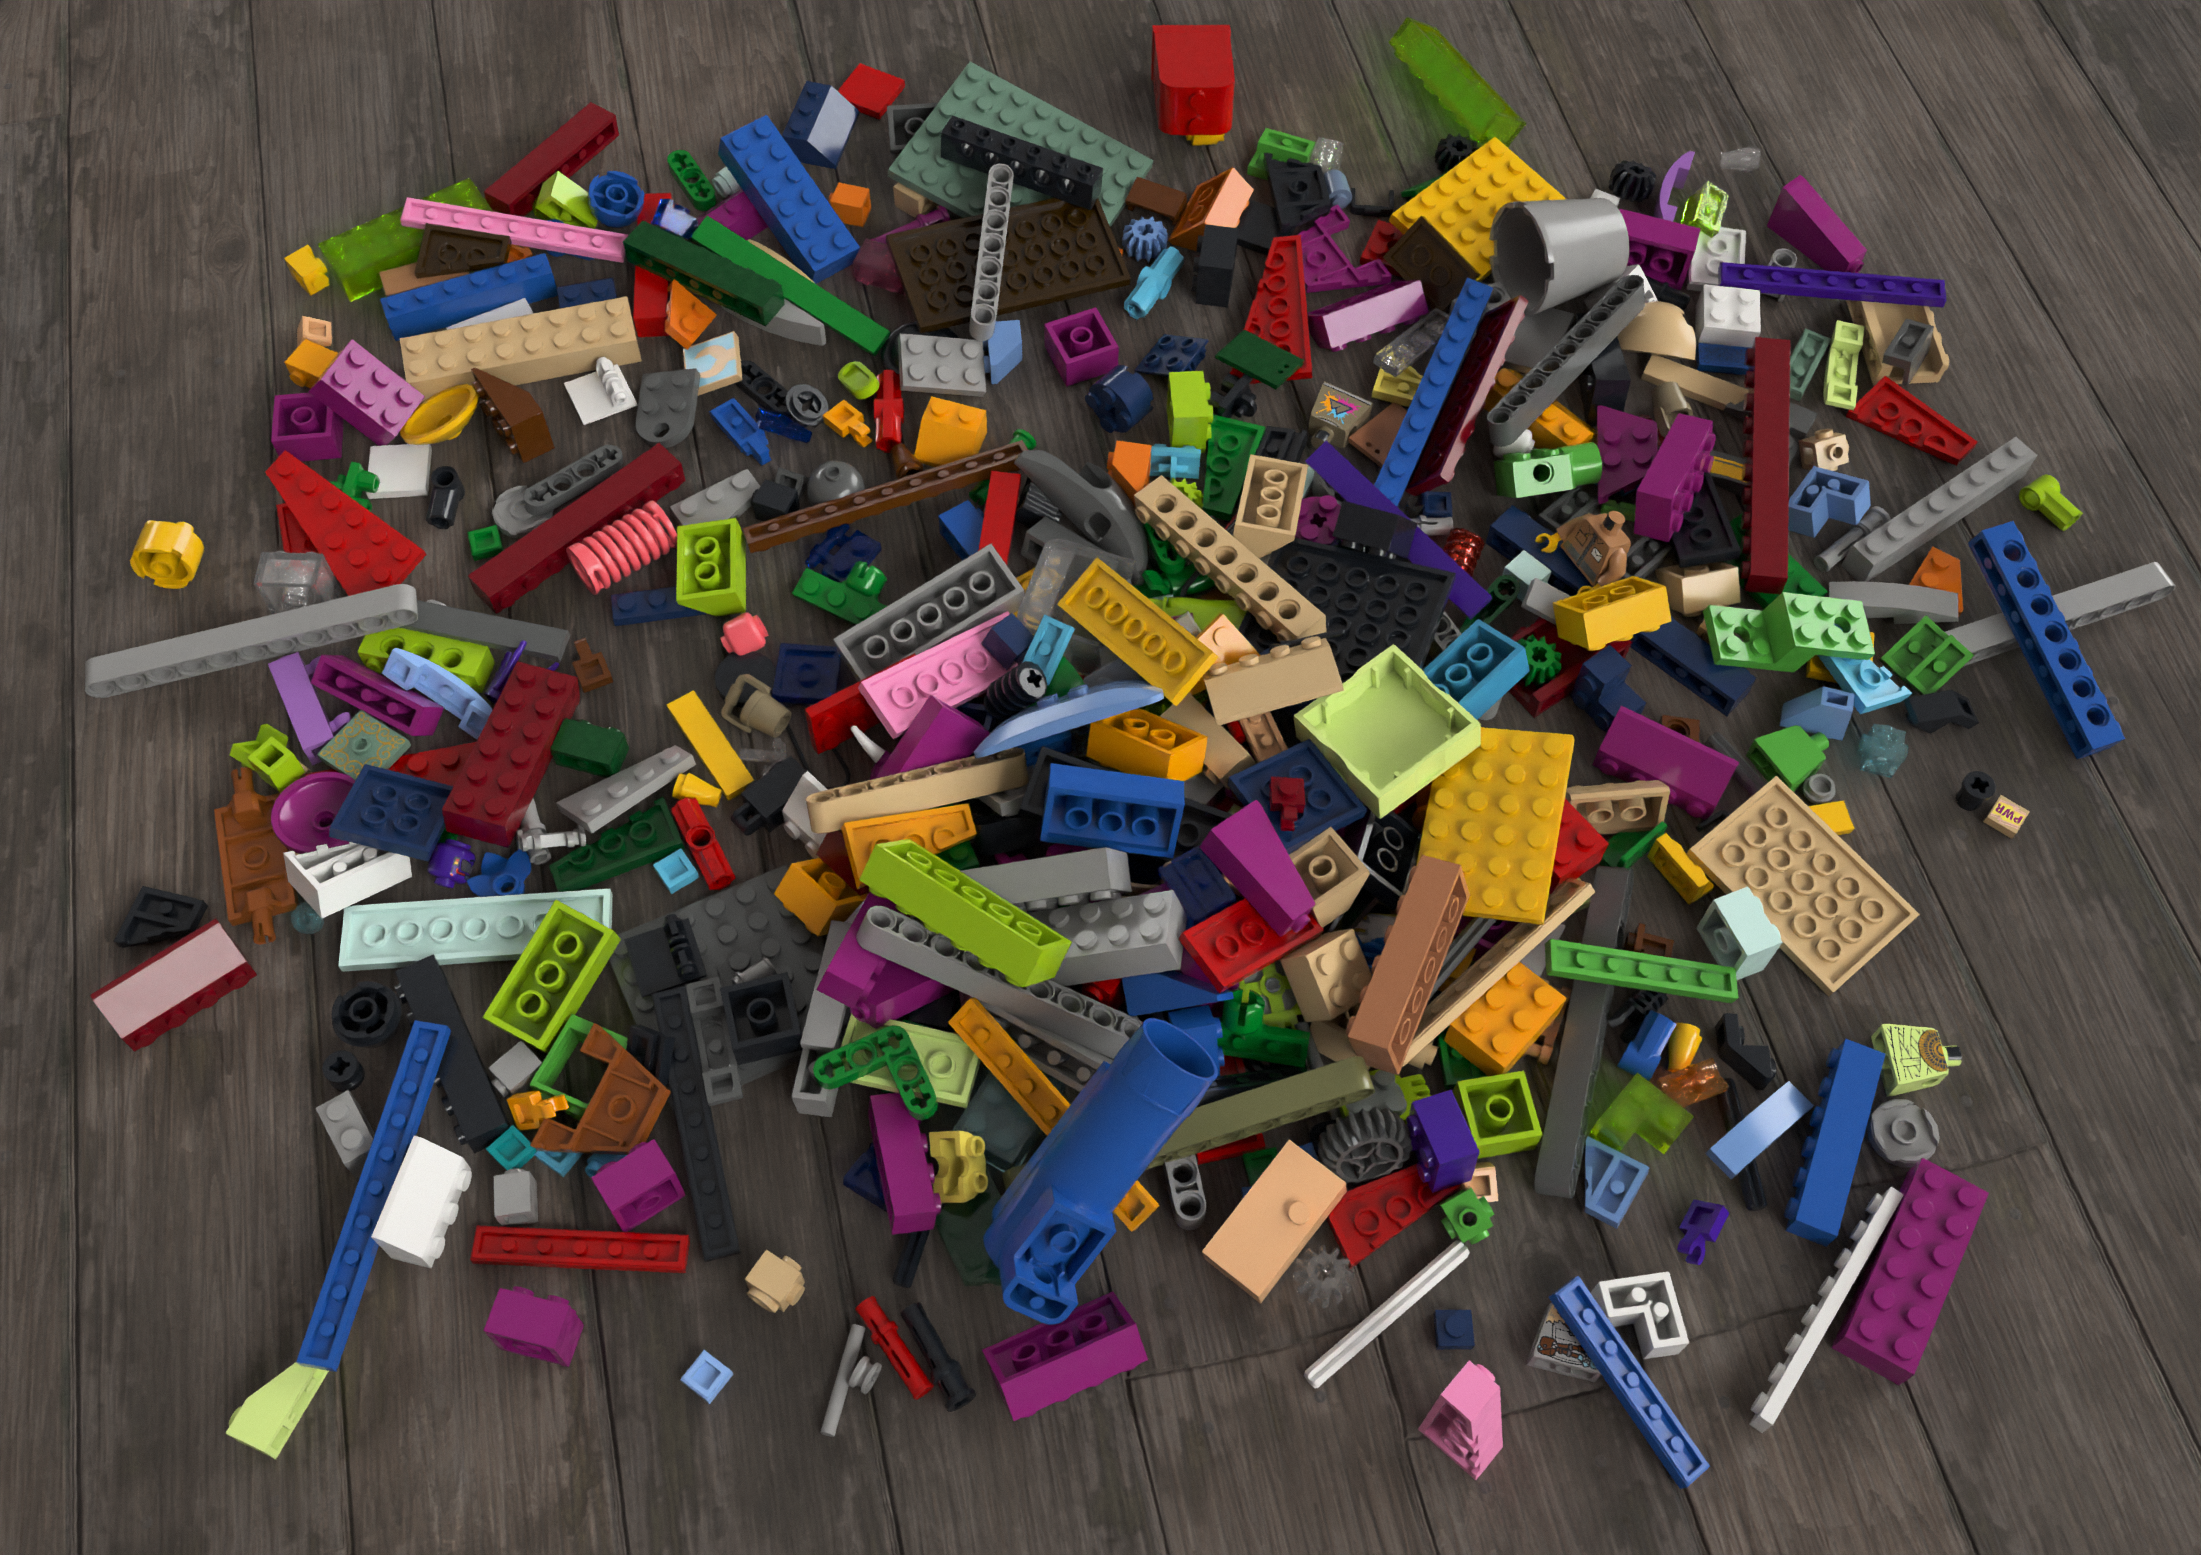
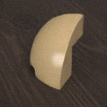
[1618,301,1696,360]

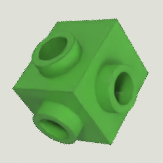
[1438,1186,1495,1245]

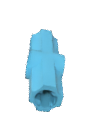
[1124,246,1184,319]

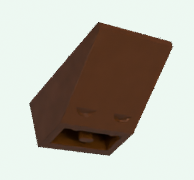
[471,368,555,463]

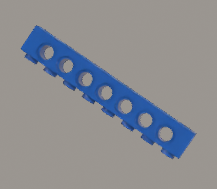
[1968,521,2125,759]

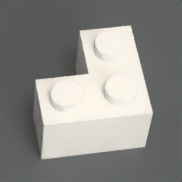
[1591,1272,1689,1359]

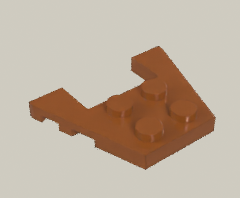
[530,1023,671,1155]

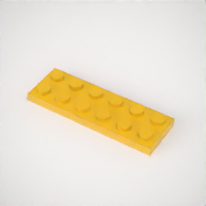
[1057,557,1219,707]

